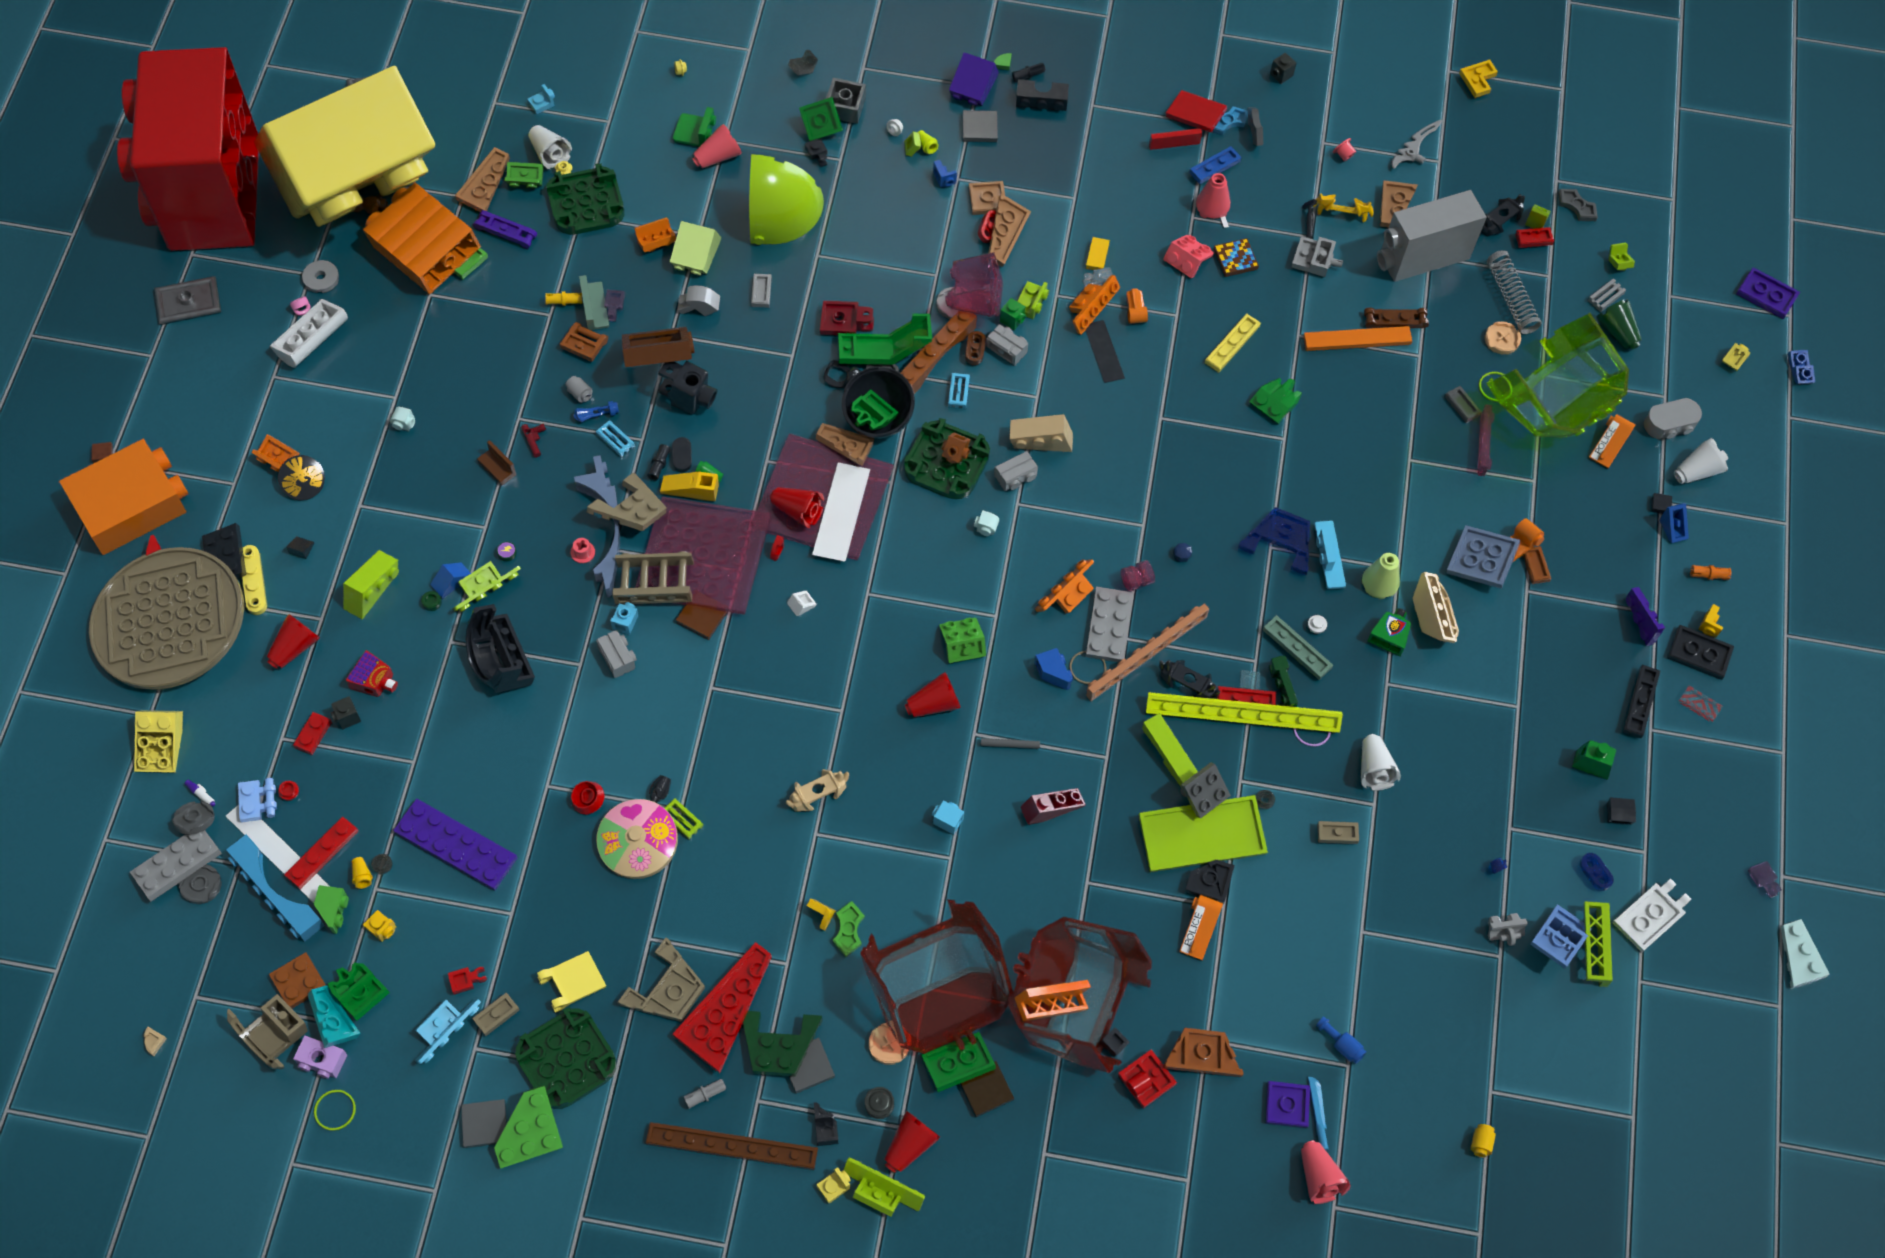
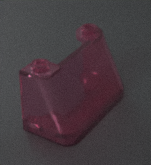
[945,253,1003,317]

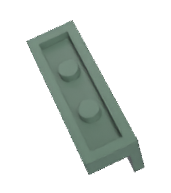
[579,275,609,330]

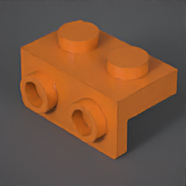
[634,217,676,252]
[251,434,300,472]

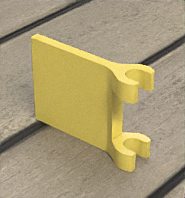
[537,951,606,1013]

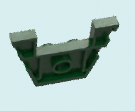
[743,1011,823,1077]

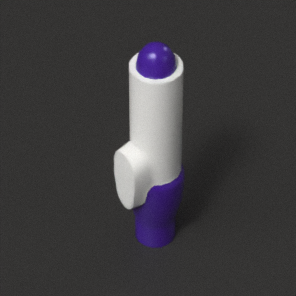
[184,779,215,807]

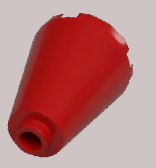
[770,487,824,528]
[267,614,320,669]
[905,672,961,717]
[884,1111,940,1173]

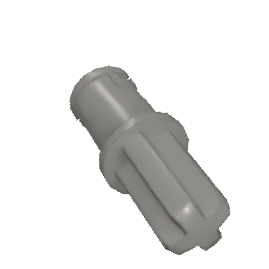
[684,1079,726,1109]

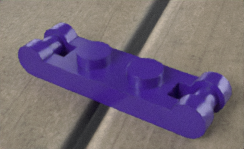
[473,210,537,249]

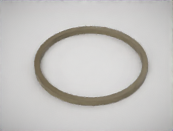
[1070,651,1106,684]

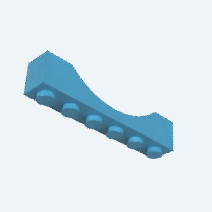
[226,834,324,942]

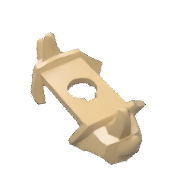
[786,769,849,811]

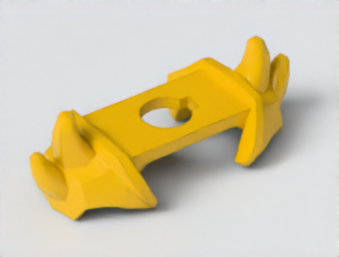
[1313,193,1374,222]

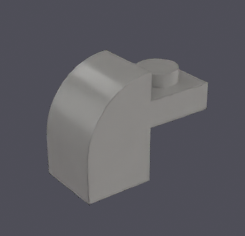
[677,286,720,316]

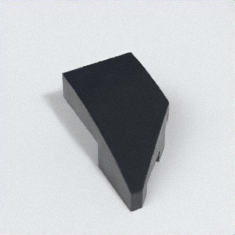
[814,1102,839,1146]

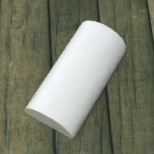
[270,299,348,368]

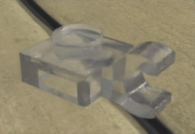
[1082,267,1113,287]

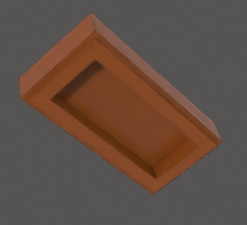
[1523,546,1551,584]

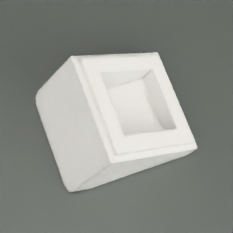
[787,591,817,616]

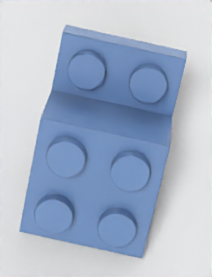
[1530,904,1592,969]

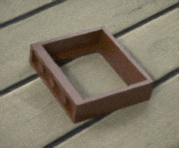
[622,327,695,367]

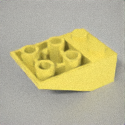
[134,710,183,772]

